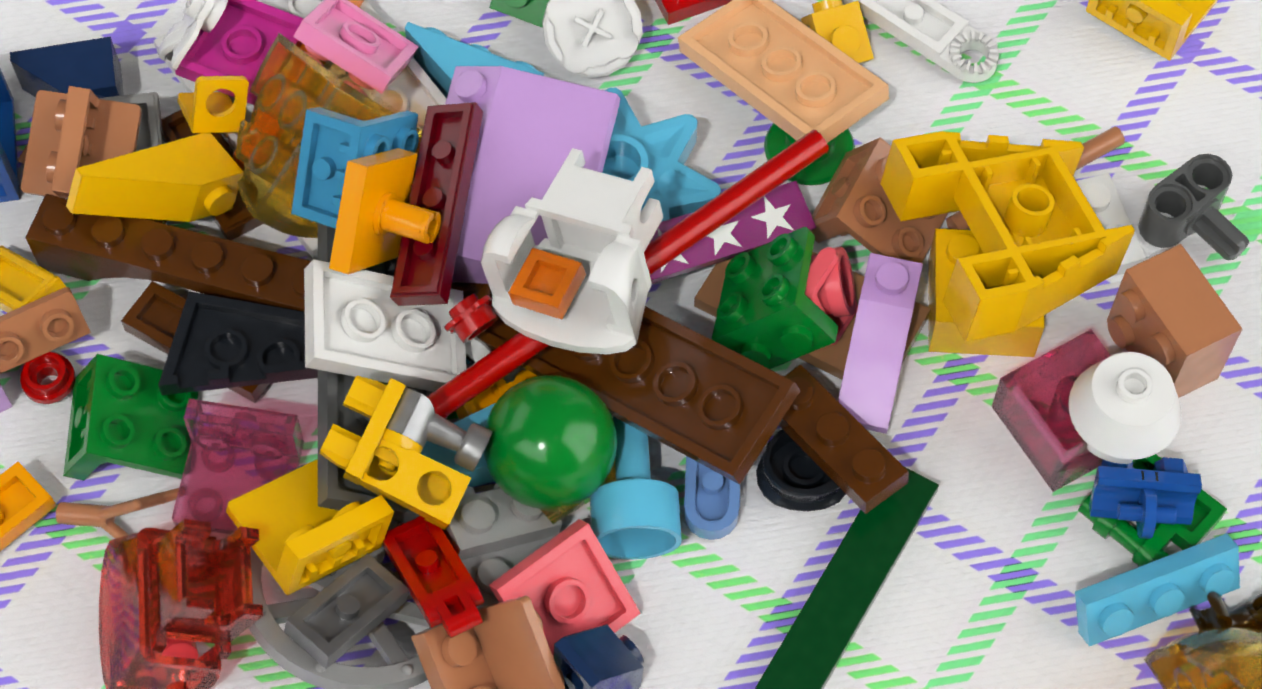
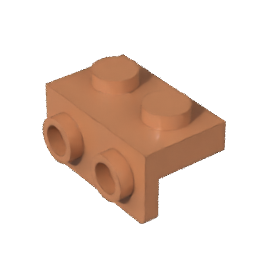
[0,287,91,374]

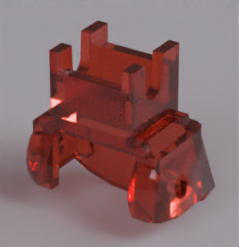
[99,518,263,689]

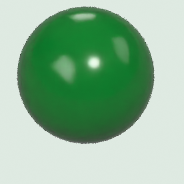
[484,375,617,510]

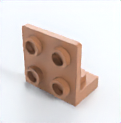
[811,137,948,263]
[411,596,565,689]

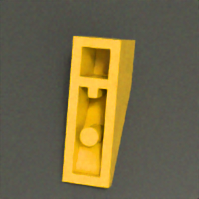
[66,133,244,222]

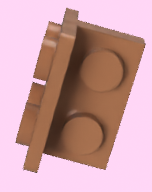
[21,86,142,199]

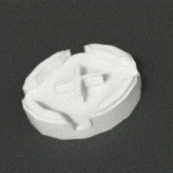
[542,0,643,78]

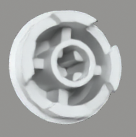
[1068,352,1181,464]

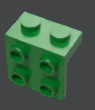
[711,227,838,369]

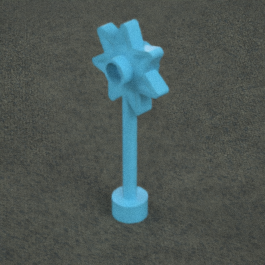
[590,88,721,560]

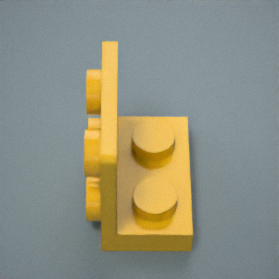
[1086,0,1218,61]
[226,460,394,596]

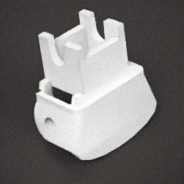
[481,148,664,355]

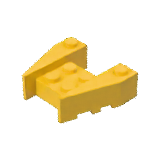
[880,131,1135,342]

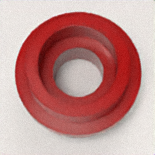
[20,352,76,404]

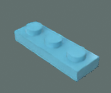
[1075,533,1240,647]

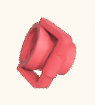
[805,247,858,345]

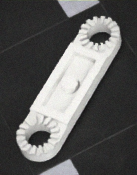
[842,0,999,83]

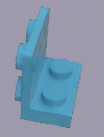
[291,107,419,229]

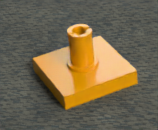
[329,148,441,275]

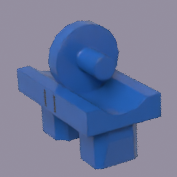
[1089,457,1202,539]

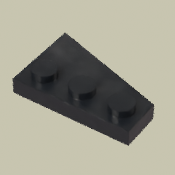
[158,291,318,395]

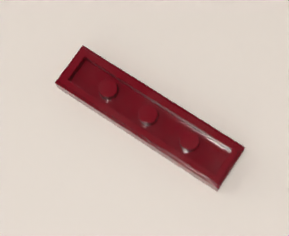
[390,102,483,306]

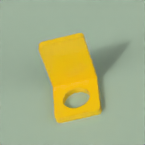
[177,76,249,133]

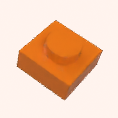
[508,248,586,320]

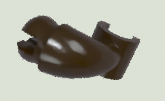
[1189,592,1262,638]

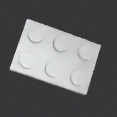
[304,259,466,392]

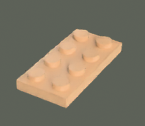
[678,0,889,143]

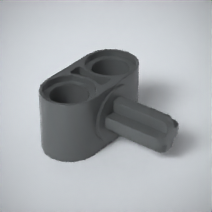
[1138,154,1249,260]

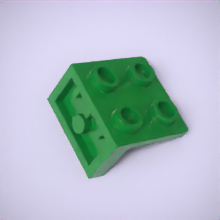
[63,354,198,481]

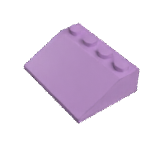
[445,66,621,284]

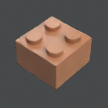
[1107,244,1242,398]

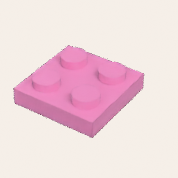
[293,0,419,94]

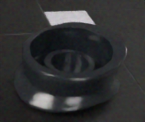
[756,429,846,512]

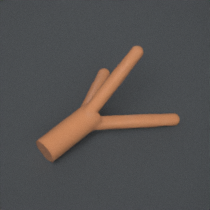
[56,487,186,568]

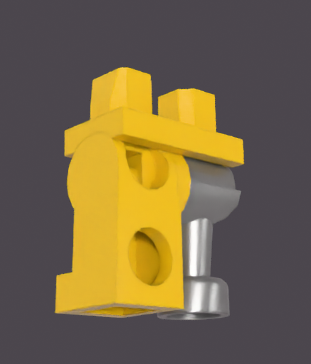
[319,376,492,530]

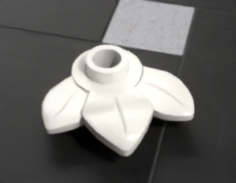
[158,0,228,70]

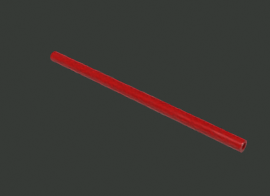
[427,129,829,418]

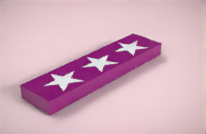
[650,181,817,284]

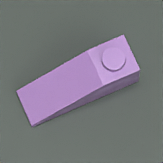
[838,253,923,434]

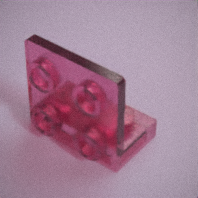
[172,399,304,536]

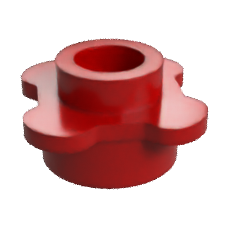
[444,294,499,343]

